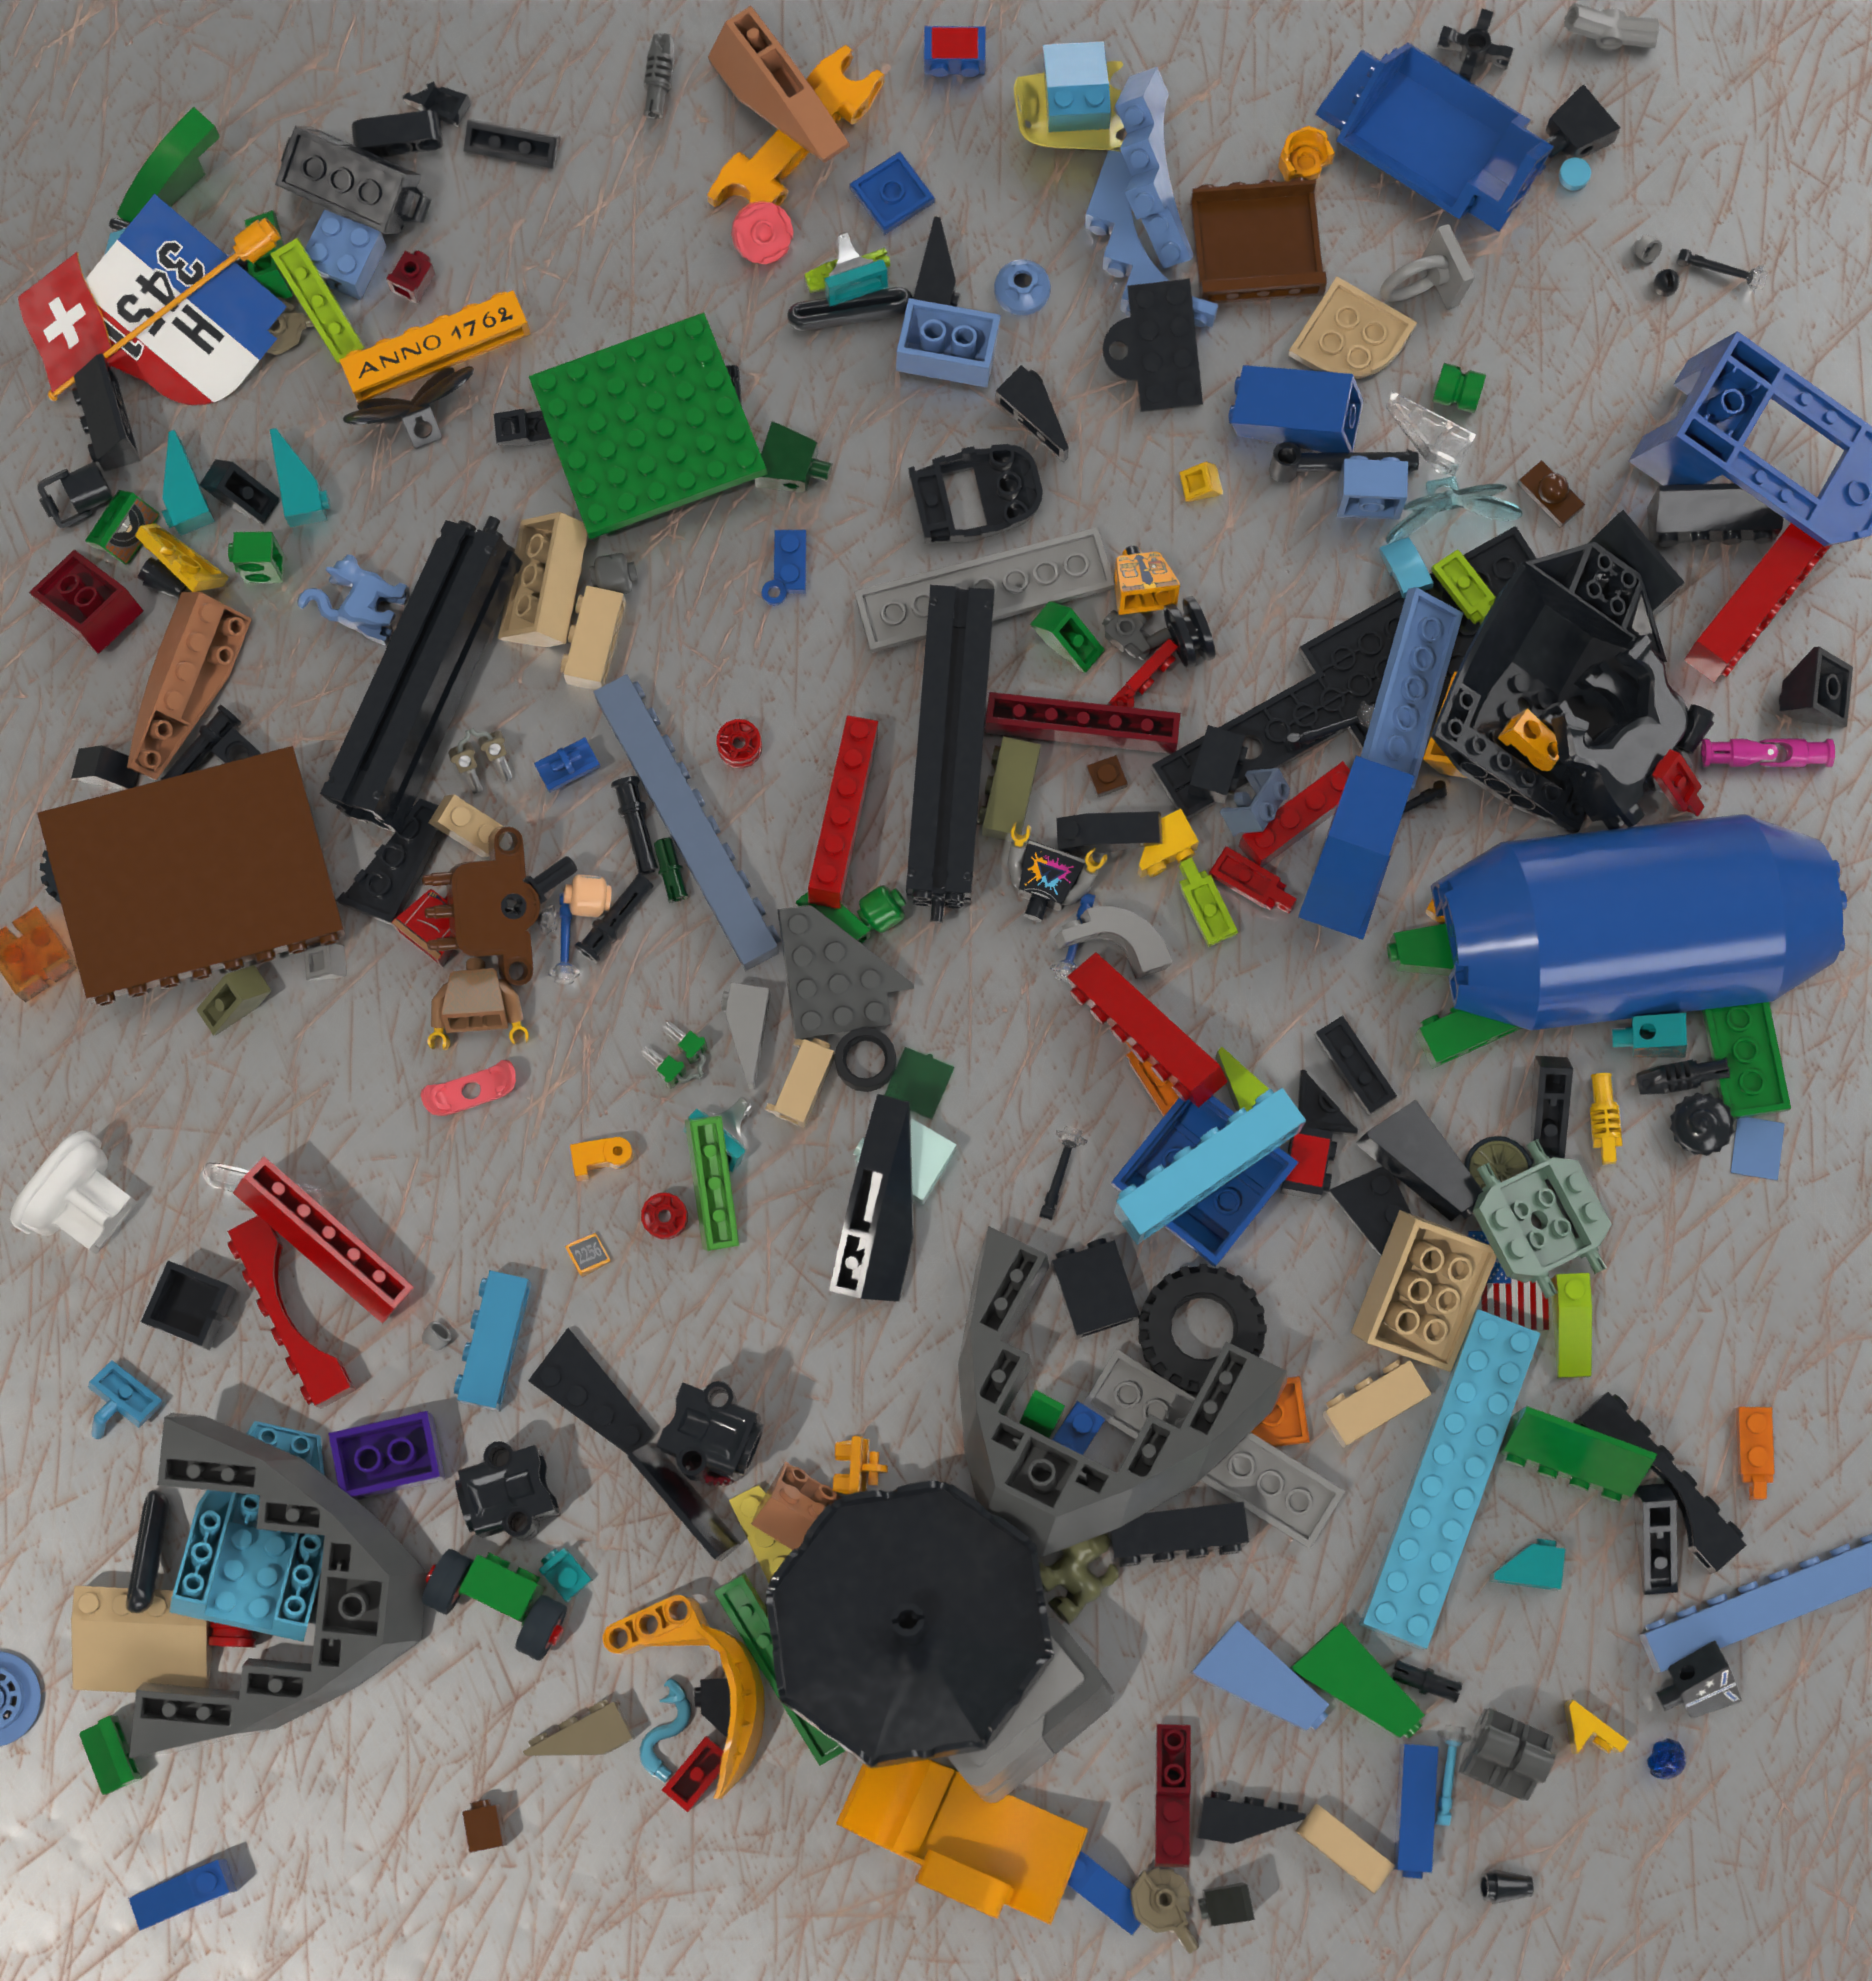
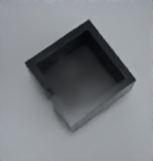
[141,1260,236,1351]

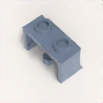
[1220,768,1290,837]

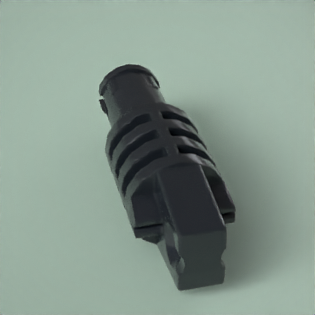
[1637,1057,1731,1095]

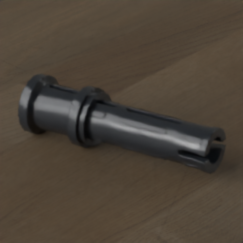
[160,704,242,780]
[611,776,658,875]
[575,873,654,963]

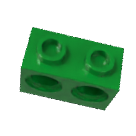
[228,532,284,583]

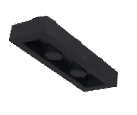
[1315,1015,1397,1115]

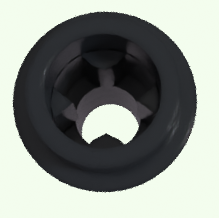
[138,557,187,599]
[1675,704,1715,754]
[1480,1869,1534,1904]

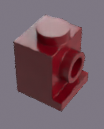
[386,250,436,304]

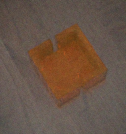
[0,906,78,1003]

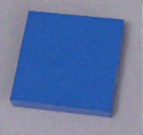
[849,151,935,235]

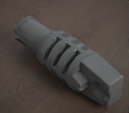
[643,33,675,119]

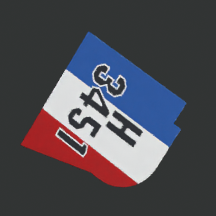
[85,194,287,405]

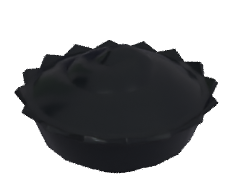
[1670,1092,1735,1156]

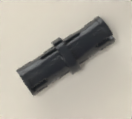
[1391,1659,1462,1703]

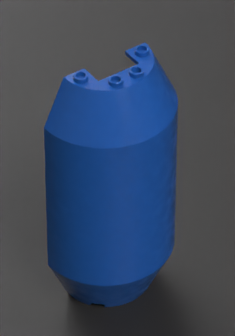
[1431,814,1847,1031]

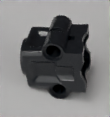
[656,1381,765,1481]
[455,1441,561,1541]

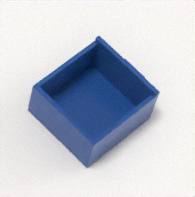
[1298,756,1415,940]

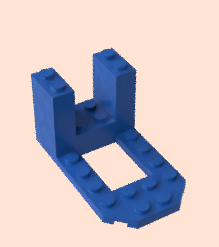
[1628,331,1872,546]

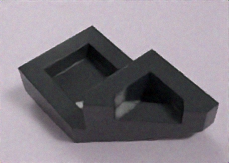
[403,82,472,127]

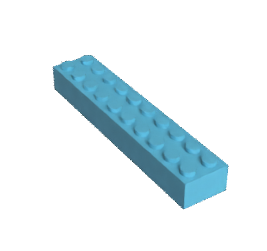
[1359,1309,1541,1650]

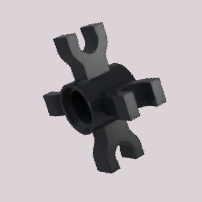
[1437,8,1514,81]

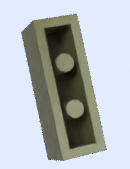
[977,736,1041,842]

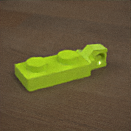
[1431,549,1496,624]
[1179,857,1238,948]

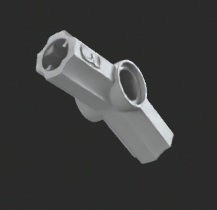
[1564,3,1659,50]

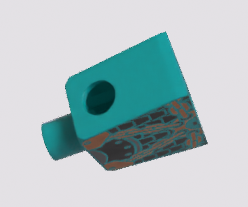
[1612,1013,1687,1058]

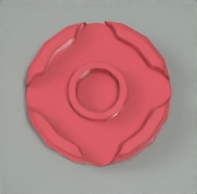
[731,201,794,265]

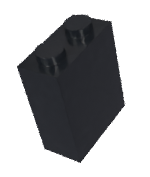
[1051,1238,1140,1339]

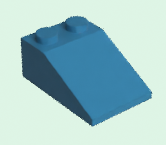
[1043,41,1111,132]

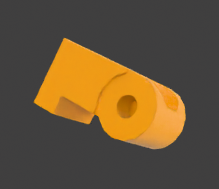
[1498,708,1559,771]
[570,1137,633,1181]

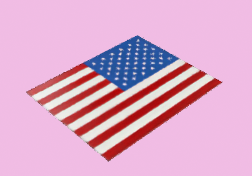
[1468,1231,1549,1330]

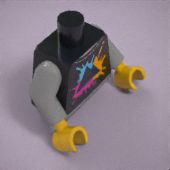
[1007,822,1107,922]

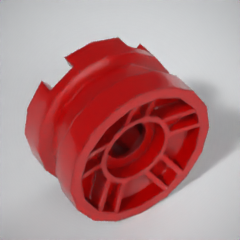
[716,719,762,769]
[641,1193,688,1240]
[208,1621,256,1648]

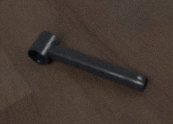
[1269,442,1419,483]

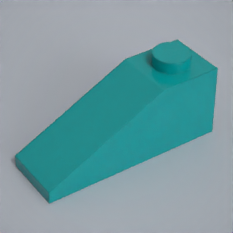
[270,428,331,528]
[162,429,215,536]

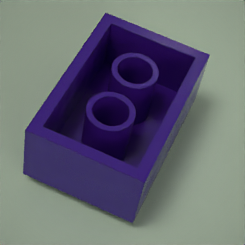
[328,1411,446,1500]

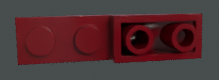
[1154,1724,1191,1868]

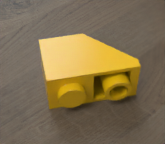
[1137,809,1199,878]

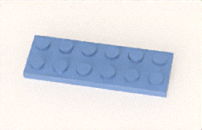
[1361,587,1463,790]

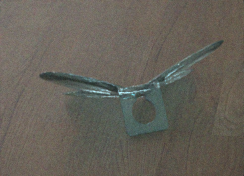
[1386,477,1522,544]

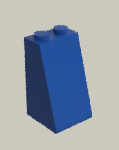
[1229,365,1364,453]

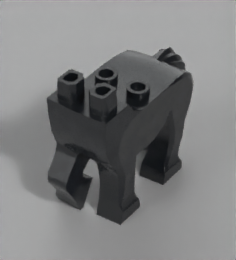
[1538,635,1689,830]

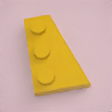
[135,523,229,592]

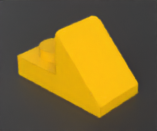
[1564,1700,1629,1754]

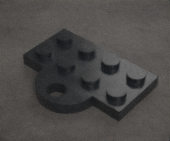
[1102,278,1203,412]

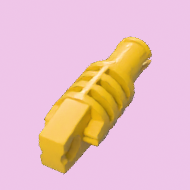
[1589,1073,1623,1165]

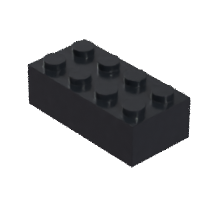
[1108,1502,1249,1567]

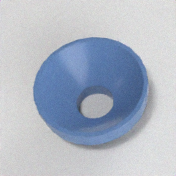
[994,259,1050,315]

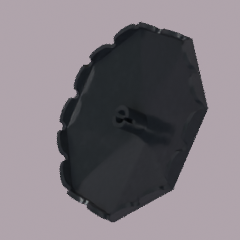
[766,1481,1054,1769]

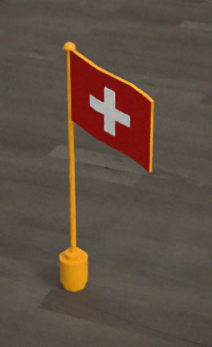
[18,217,281,401]

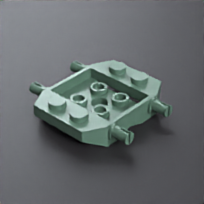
[1473,1139,1612,1299]

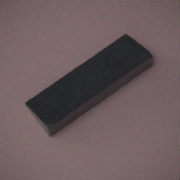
[463,119,561,169]

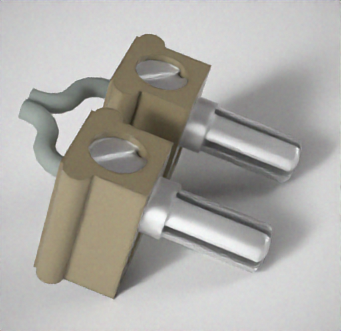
[448,728,512,793]

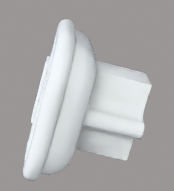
[9,1131,138,1254]

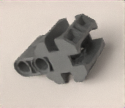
[1459,1708,1555,1801]

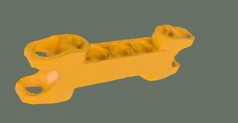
[707,45,885,207]

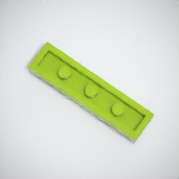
[270,238,365,364]

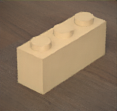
[560,585,626,690]
[1322,1359,1431,1448]

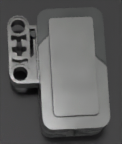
[947,1617,1114,1803]

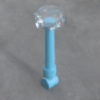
[1435,1724,1472,1826]

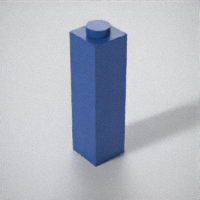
[1394,1744,1438,1879]

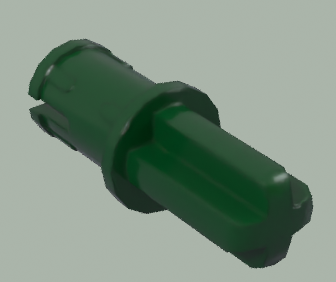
[654,838,688,903]

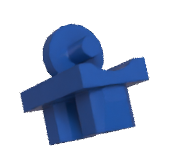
[534,737,601,793]

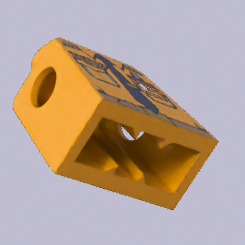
[1114,546,1180,615]

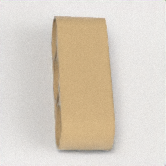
[1296,1804,1395,1894]

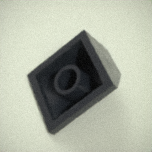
[1779,647,1853,728]

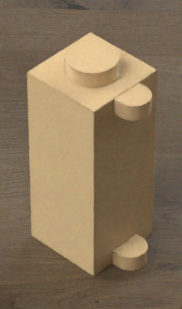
[765,1038,835,1128]

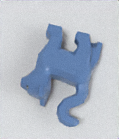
[297,555,410,646]

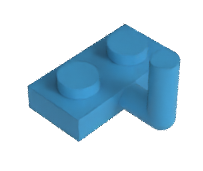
[88,1360,162,1439]

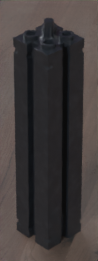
[320,516,523,834]
[906,585,995,923]

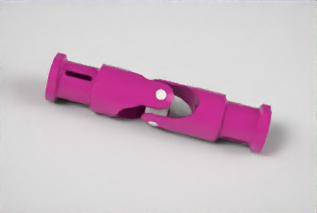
[1700,739,1835,767]

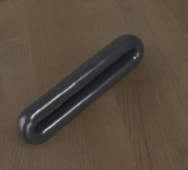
[787,287,913,331]
[126,1490,169,1613]

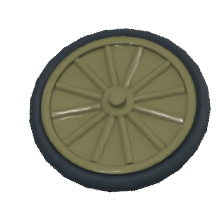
[1464,1136,1532,1189]

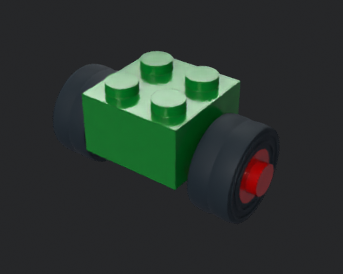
[422,1549,567,1661]

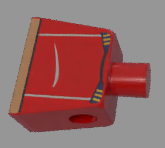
[391,889,454,967]

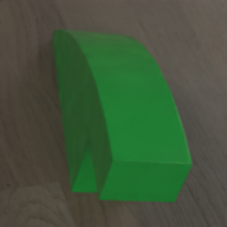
[117,107,220,223]

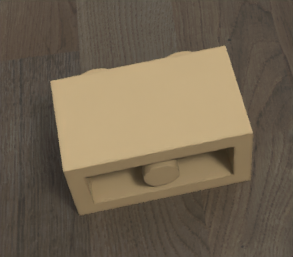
[428,794,506,857]

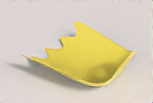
[1014,61,1124,151]

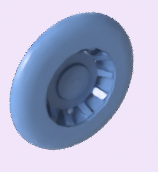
[0,1651,41,1746]

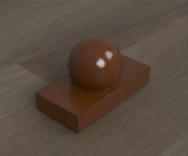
[1517,460,1585,528]

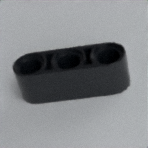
[351,110,443,158]

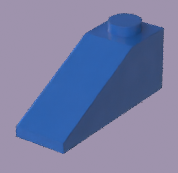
[1067,1850,1141,1935]
[128,1859,237,1931]

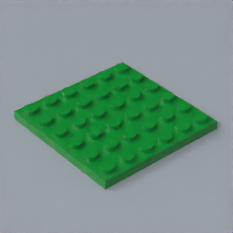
[528,312,768,539]

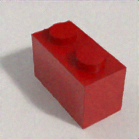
[662,1736,724,1813]

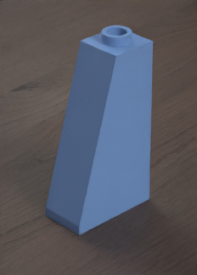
[1191,1621,1329,1731]

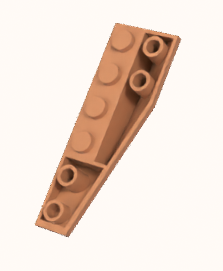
[708,6,850,163]
[127,592,252,780]
[751,1461,842,1550]

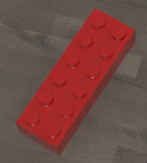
[1684,523,1832,683]

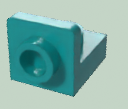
[538,1548,593,1602]

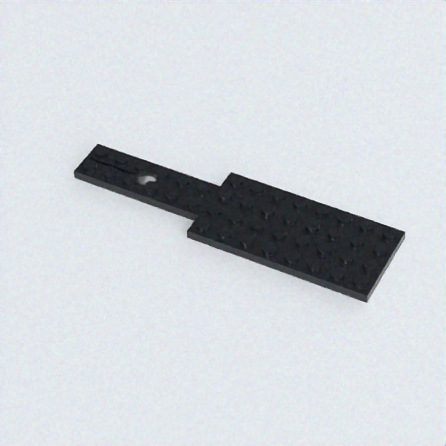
[1151,526,1537,820]

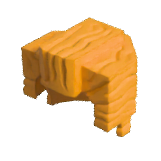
[1278,126,1335,181]

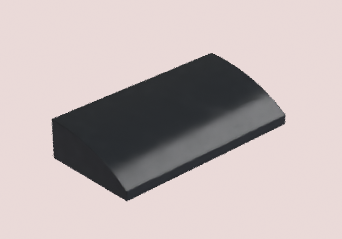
[627,1442,741,1561]

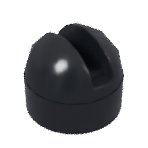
[1653,269,1680,297]

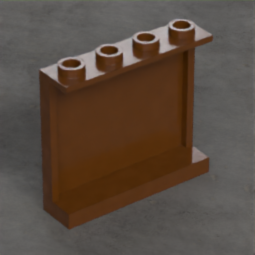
[1190,177,1327,304]

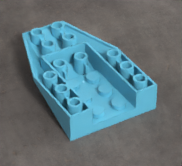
[169,1421,325,1642]

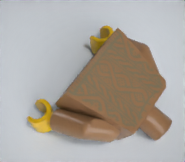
[427,957,529,1050]

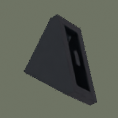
[71,745,139,790]

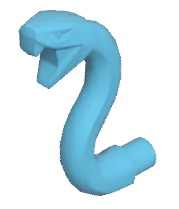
[639,1678,691,1783]

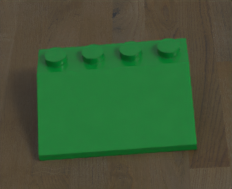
[1499,1406,1657,1503]

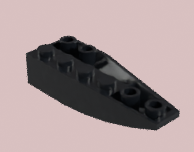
[829,1094,914,1302]

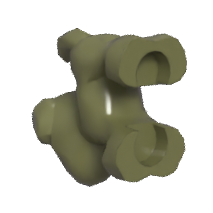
[1039,1533,1119,1625]

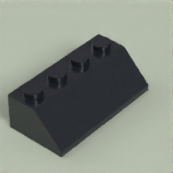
[1647,483,1784,547]

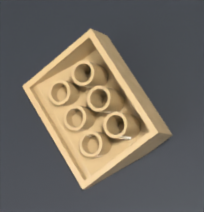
[1351,1210,1497,1372]
[71,1586,213,1693]

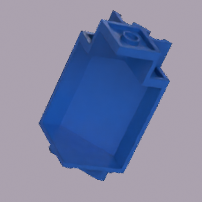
[1315,43,1554,232]

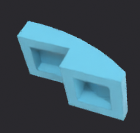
[1379,537,1433,598]

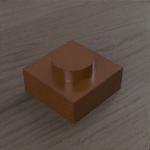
[1086,755,1128,798]

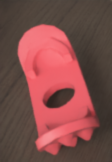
[421,1060,516,1116]

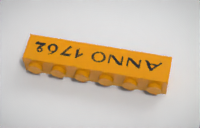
[340,290,531,404]

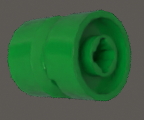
[1432,363,1486,414]

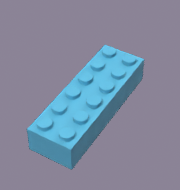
[1114,1088,1306,1245]

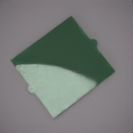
[884,1047,955,1120]

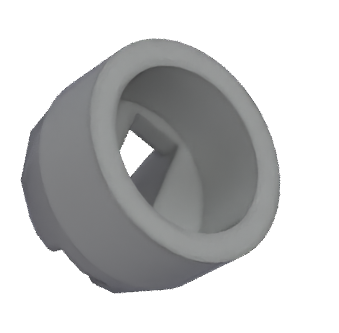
[1634,235,1662,263]
[422,1321,452,1351]

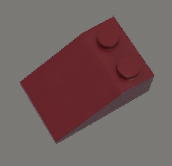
[29,549,144,654]

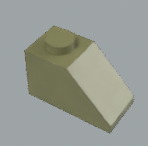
[196,965,272,1036]

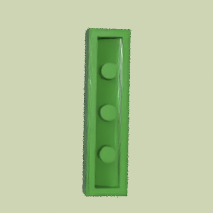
[685,1115,739,1251]

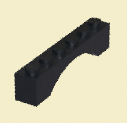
[1574,1392,1746,1574]

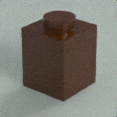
[462,1799,507,1853]

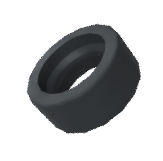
[834,1027,897,1092]

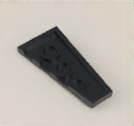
[528,1328,655,1455]

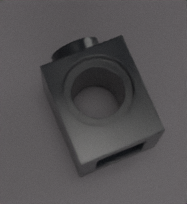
[211,728,261,764]

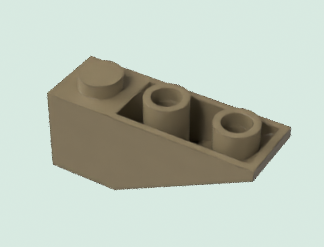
[523,1699,635,1756]

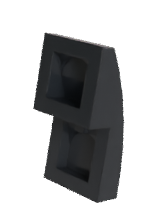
[494,409,553,446]

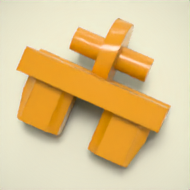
[833,1436,888,1495]

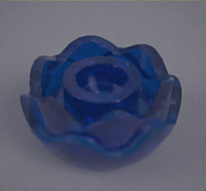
[1647,1738,1686,1780]

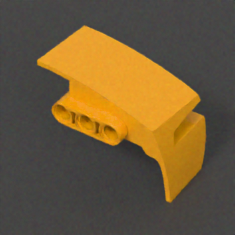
[836,1759,1088,1925]

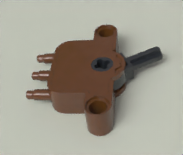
[422,827,577,986]

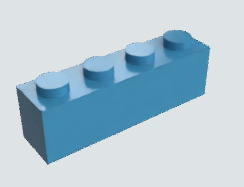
[454,1270,532,1412]

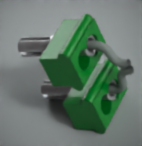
[641,1021,707,1089]

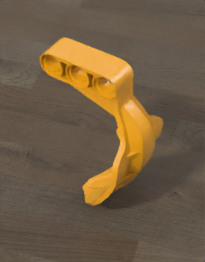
[602,1595,765,1799]

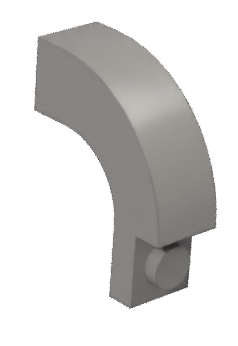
[1055,906,1173,979]

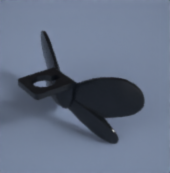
[343,366,474,448]

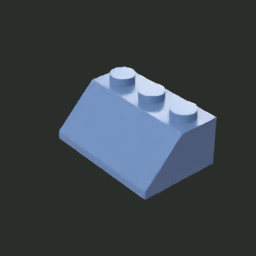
[896,298,1001,388]

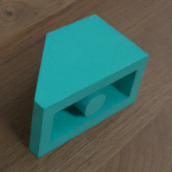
[1489,1539,1566,1591]

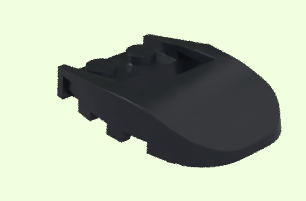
[908,444,1043,543]

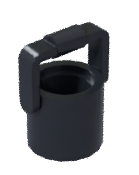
[37,461,114,528]

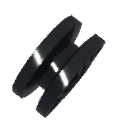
[1163,596,1216,668]

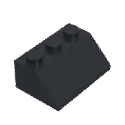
[72,353,141,472]
[1588,510,1685,616]

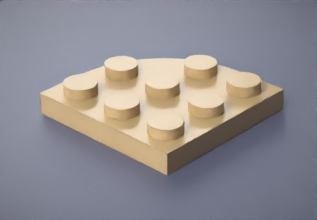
[1288,277,1417,379]

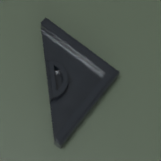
[1298,1070,1358,1136]

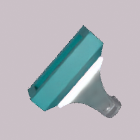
[824,232,888,306]
[683,1097,753,1173]

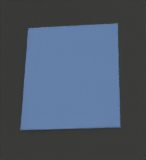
[1731,1117,1785,1180]

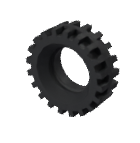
[1138,1264,1267,1394]

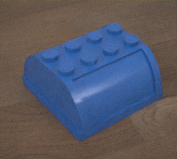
[1111,1095,1298,1267]

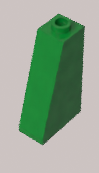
[1387,924,1454,976]
[1290,1622,1425,1739]

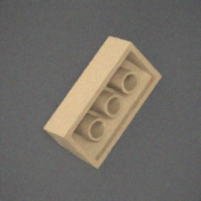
[498,512,588,647]

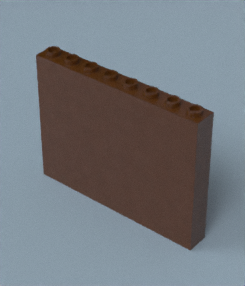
[37,746,345,1006]

